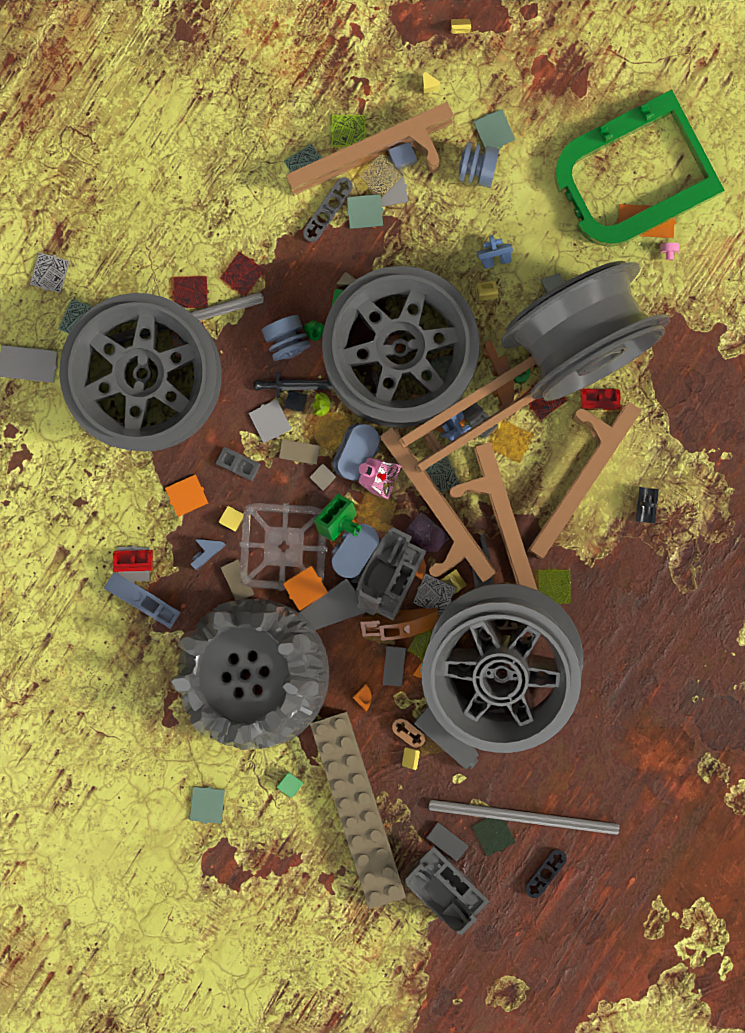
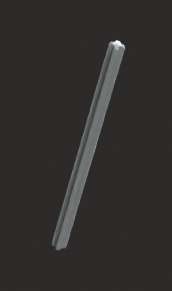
[95,292,264,351]
[429,800,620,835]

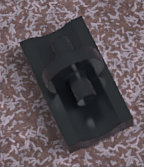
[635,487,659,524]

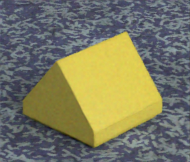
[423,72,440,93]
[477,281,498,301]

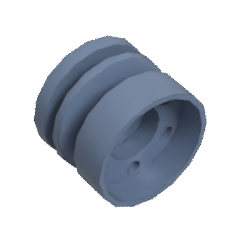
[458,141,499,188]
[262,315,311,361]

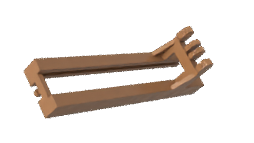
[286,102,454,196]
[398,356,536,473]
[527,402,642,559]
[380,428,498,582]
[448,442,537,590]

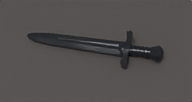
[253,372,333,398]

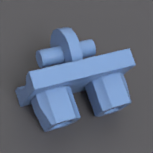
[476,235,513,269]
[440,411,471,443]

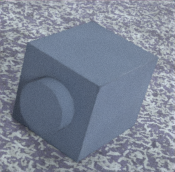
[386,142,417,171]

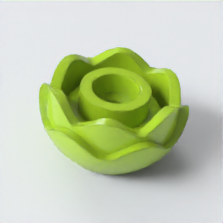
[312,392,330,417]

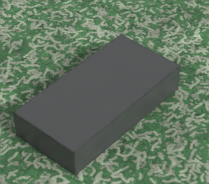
[383,646,406,687]
[426,822,468,861]

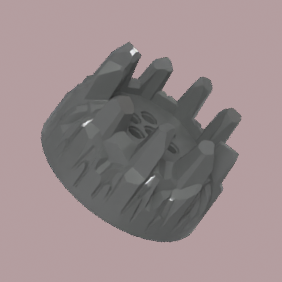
[171,599,329,750]

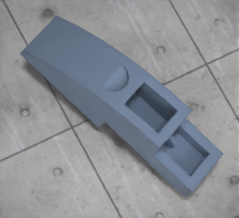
[104,572,181,629]

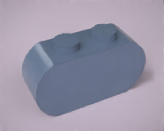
[332,424,380,480]
[331,524,379,578]

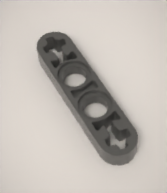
[303,177,353,243]

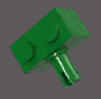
[314,494,362,541]

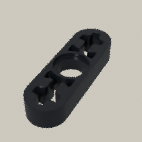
[525,849,567,898]

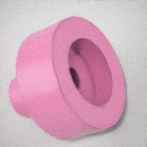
[660,243,679,260]

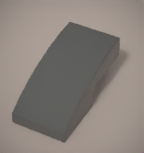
[462,403,498,440]
[216,447,261,481]

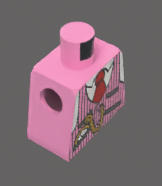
[359,457,401,499]

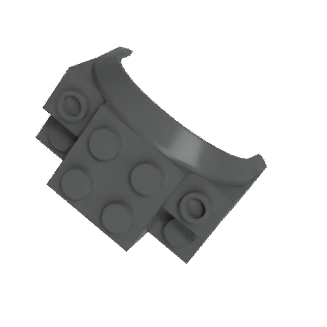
[355,527,426,620]
[405,846,490,935]

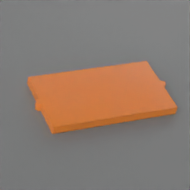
[617,204,676,238]

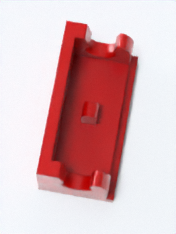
[580,389,621,410]
[113,550,154,572]

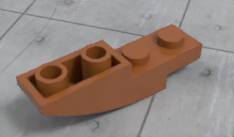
[482,340,514,417]
[361,608,439,641]

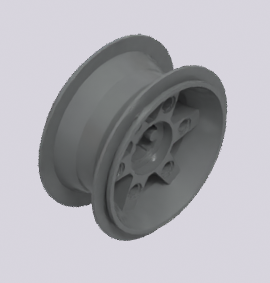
[501,261,670,401]
[322,266,480,428]
[59,293,222,451]
[422,583,583,753]

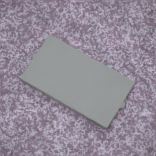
[0,345,58,383]

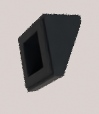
[284,390,308,414]

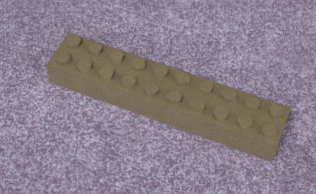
[310,711,406,909]

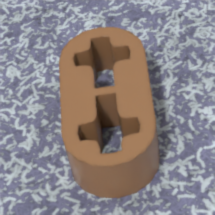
[392,718,426,748]

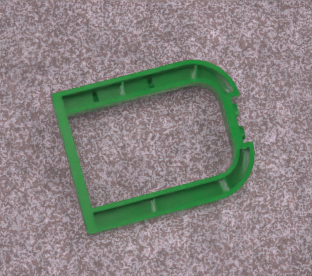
[555,89,725,247]

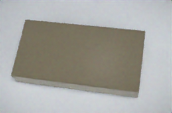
[279,439,320,465]
[221,560,254,601]

